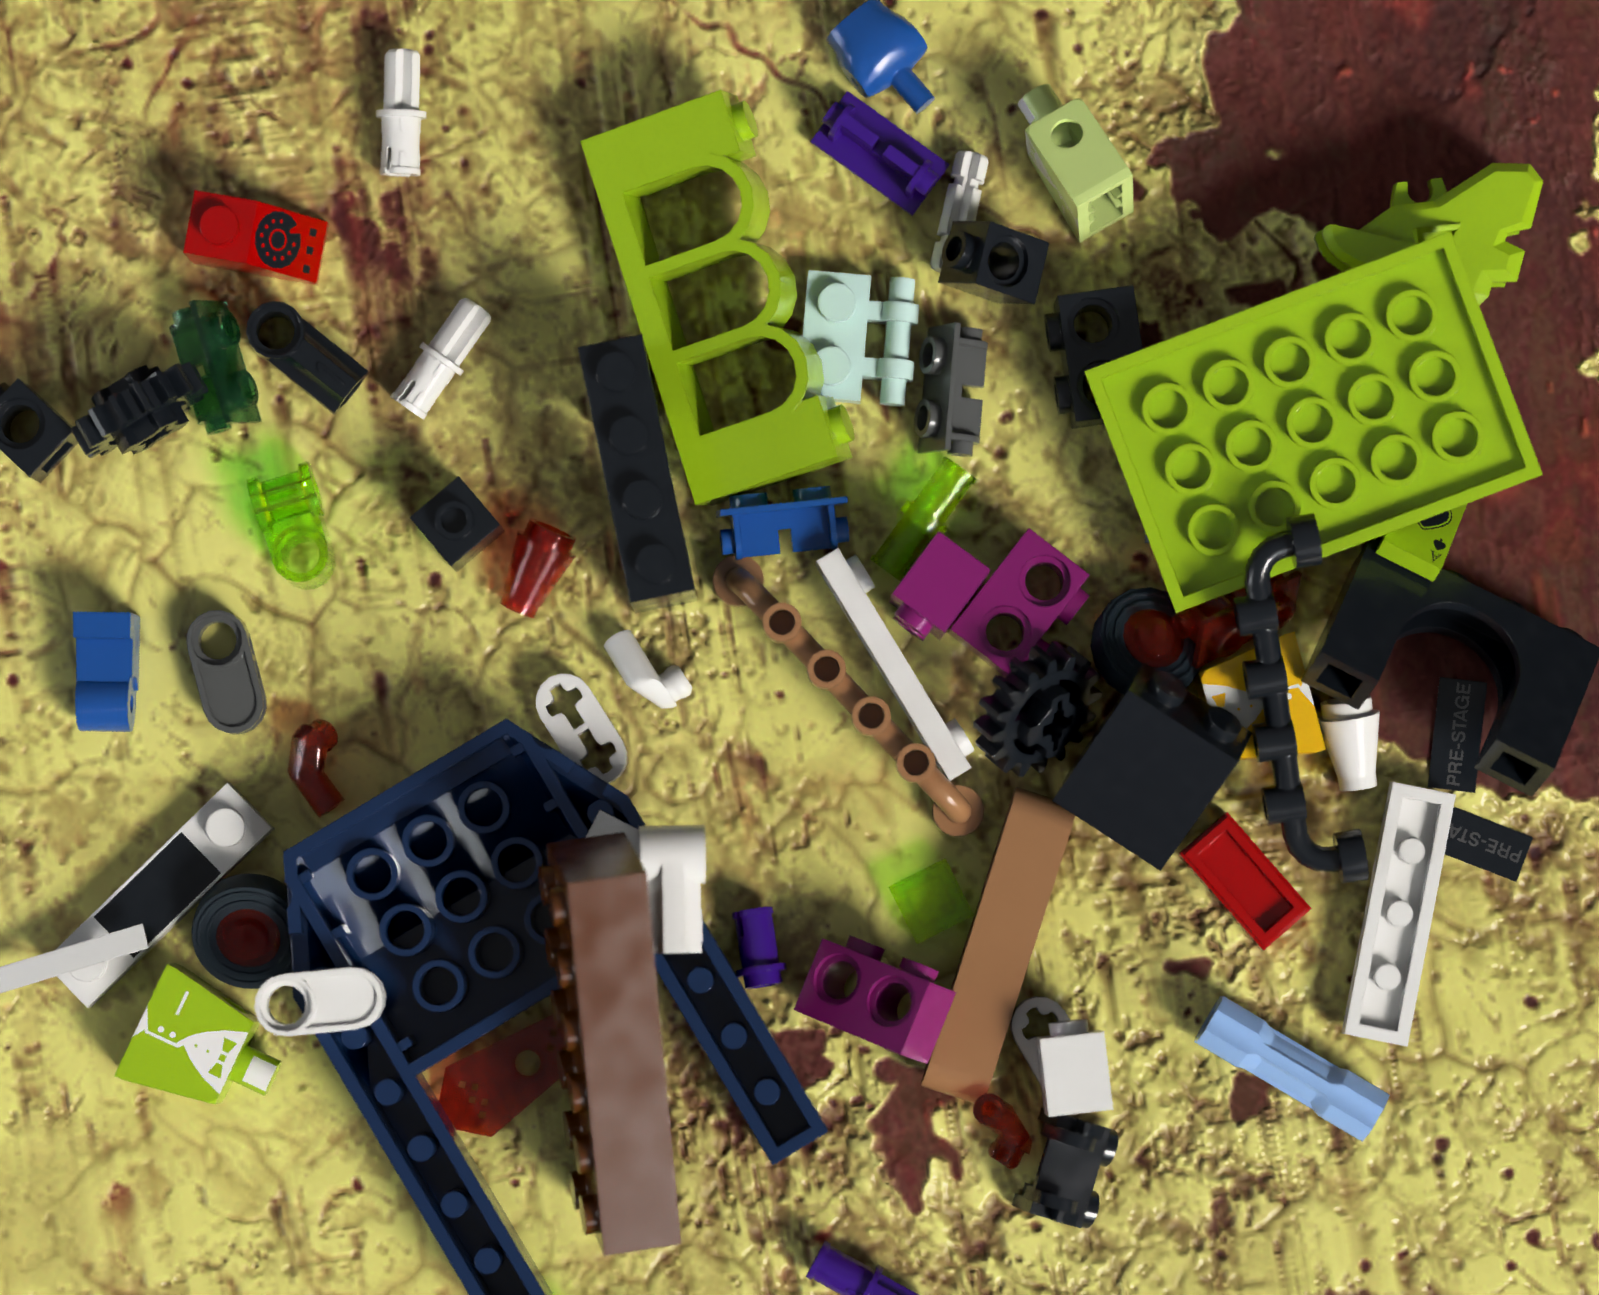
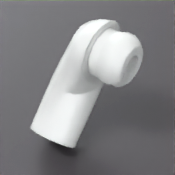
[604,630,692,709]

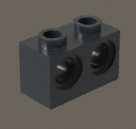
[1044,285,1143,429]

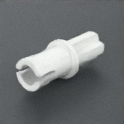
[376,48,427,177]
[390,298,491,420]

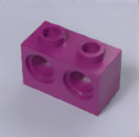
[948,528,1090,677]
[889,531,991,641]
[794,935,956,1064]

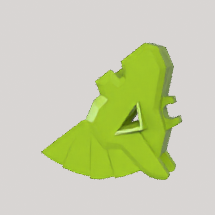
[1314,163,1543,306]

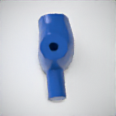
[827,0,935,114]

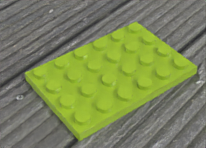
[1084,231,1543,613]

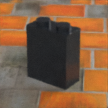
[1053,662,1253,871]

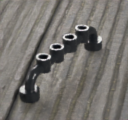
[1233,513,1369,884]

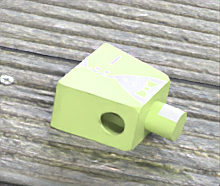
[1018,84,1134,243]

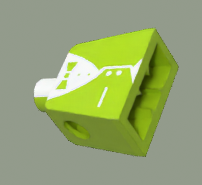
[114,963,282,1104]

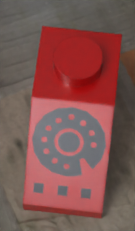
[183,190,329,286]

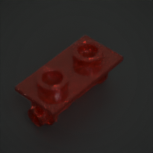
[1171,570,1302,669]

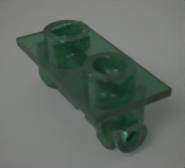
[169,300,262,435]

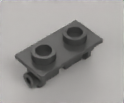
[914,322,988,457]

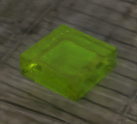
[888,858,974,944]

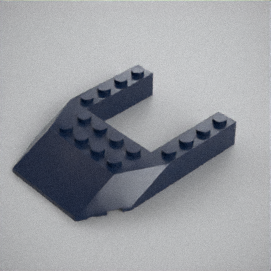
[283,719,829,1295]

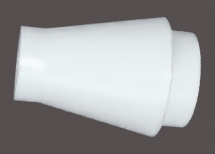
[1318,695,1380,791]

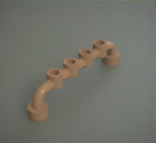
[713,555,984,837]

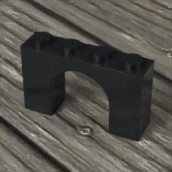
[578,334,698,613]
[1301,537,1599,797]

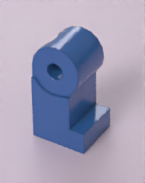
[73,612,140,732]

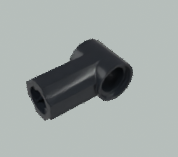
[246,301,369,415]

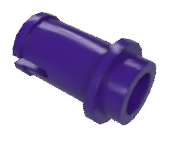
[732,907,787,989]

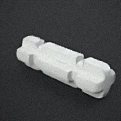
[930,151,989,273]

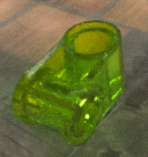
[246,461,336,590]

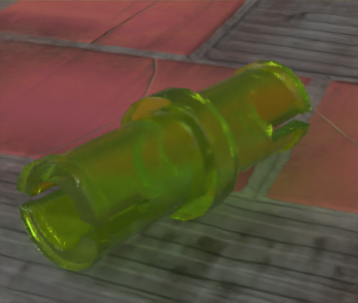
[870,456,977,582]

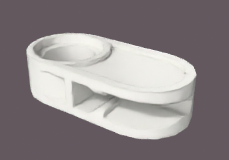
[254,967,386,1036]

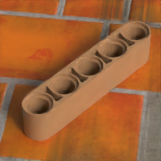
[921,787,1075,1106]

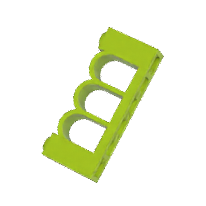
[580,89,855,506]

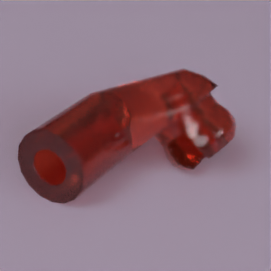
[287,719,345,818]
[973,1093,1032,1170]

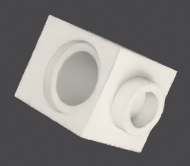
[1035,1019,1113,1117]

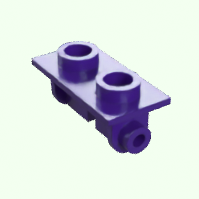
[810,91,950,216]

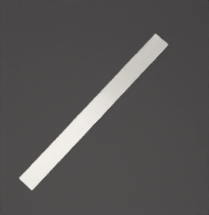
[0,923,149,993]

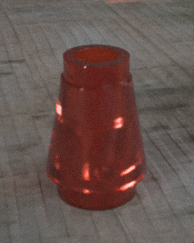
[500,518,576,618]

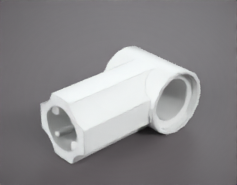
[638,825,706,954]

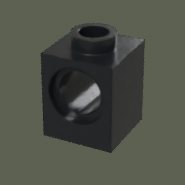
[938,221,1049,304]
[0,378,78,483]
[410,476,505,572]

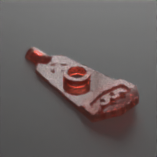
[439,1014,565,1137]

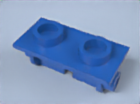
[716,486,849,560]

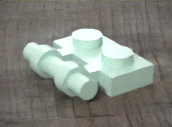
[802,270,920,406]

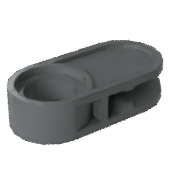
[186,610,267,734]

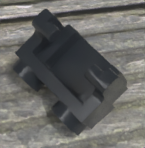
[1012,1107,1118,1228]

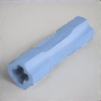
[1194,996,1390,1142]

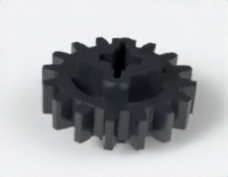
[71,361,209,458]
[973,641,1102,777]

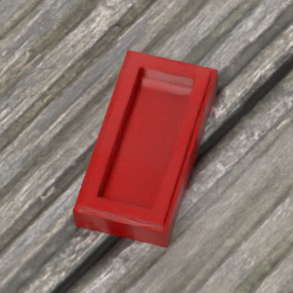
[1178,812,1312,951]

